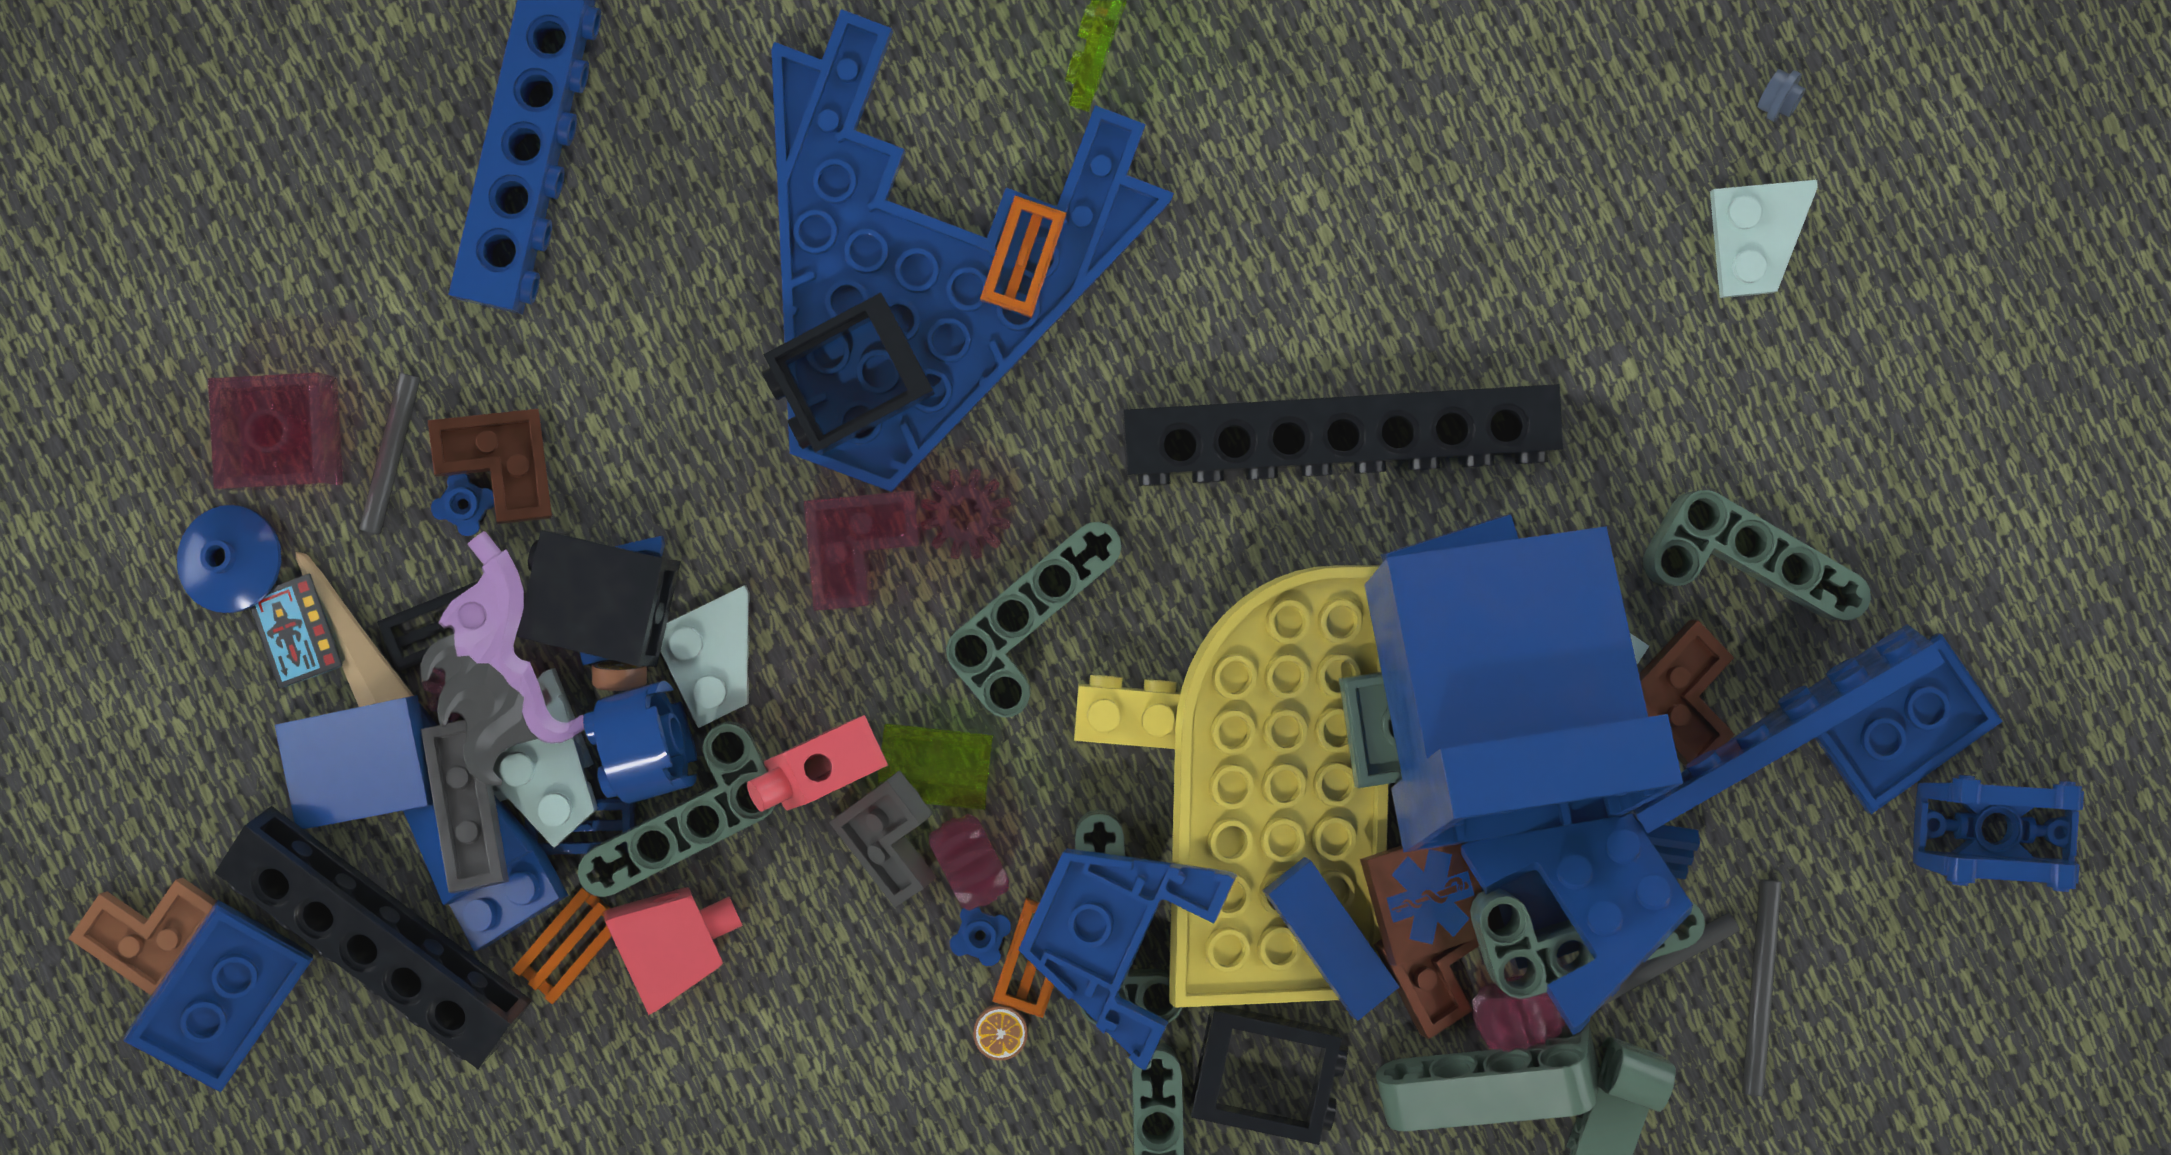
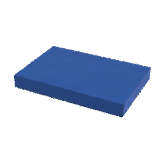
[1815,633,2003,814]
[275,695,434,829]
[123,900,313,1092]

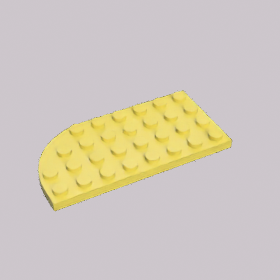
[1169,565,1389,1008]

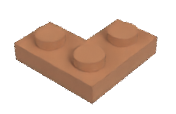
[68,877,216,995]

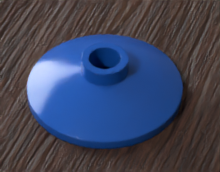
[177,505,281,613]

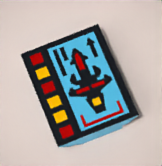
[250,573,343,689]

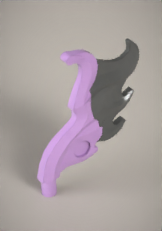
[420,531,584,786]

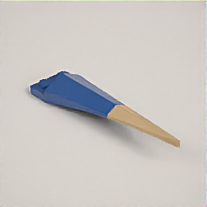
[296,552,569,951]

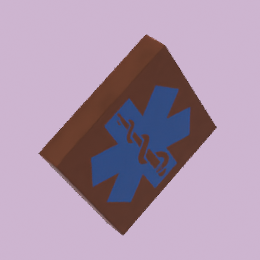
[1360,843,1492,966]

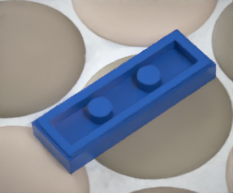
[1262,857,1399,1021]

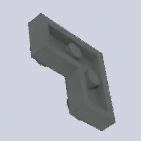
[829,770,937,907]

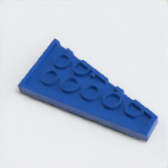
[1634,624,1946,834]

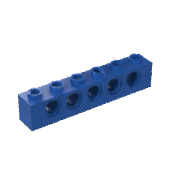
[448,0,601,315]

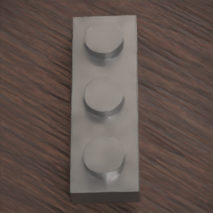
[421,720,509,893]

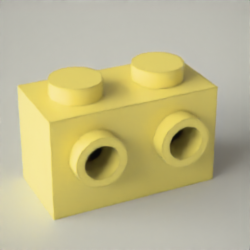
[1074,675,1181,749]

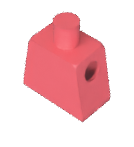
[747,715,888,812]
[603,887,743,1015]

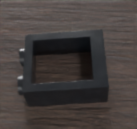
[762,292,935,455]
[1189,1005,1348,1145]

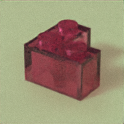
[804,491,922,611]

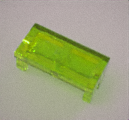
[878,724,993,810]

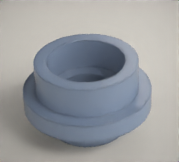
[1757,69,1806,122]

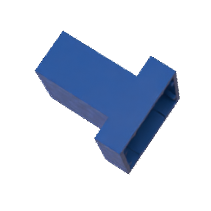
[1365,526,1683,853]

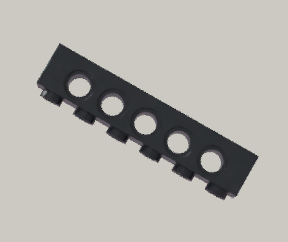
[215,806,532,1069]

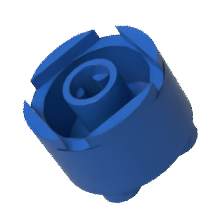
[583,681,697,804]

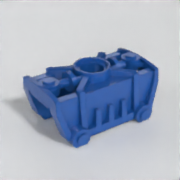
[1913,775,2084,892]

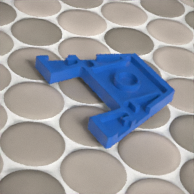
[1461,814,1693,1035]
[1018,848,1237,1070]

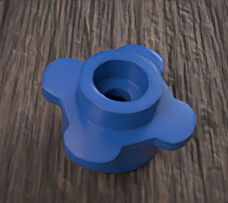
[431,474,495,536]
[950,904,1011,966]

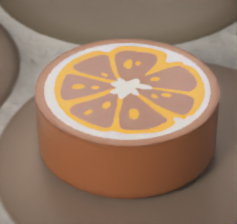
[592,660,647,691]
[973,1004,1028,1060]

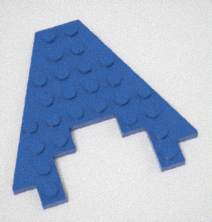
[771,9,1174,493]

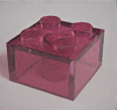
[208,372,343,491]

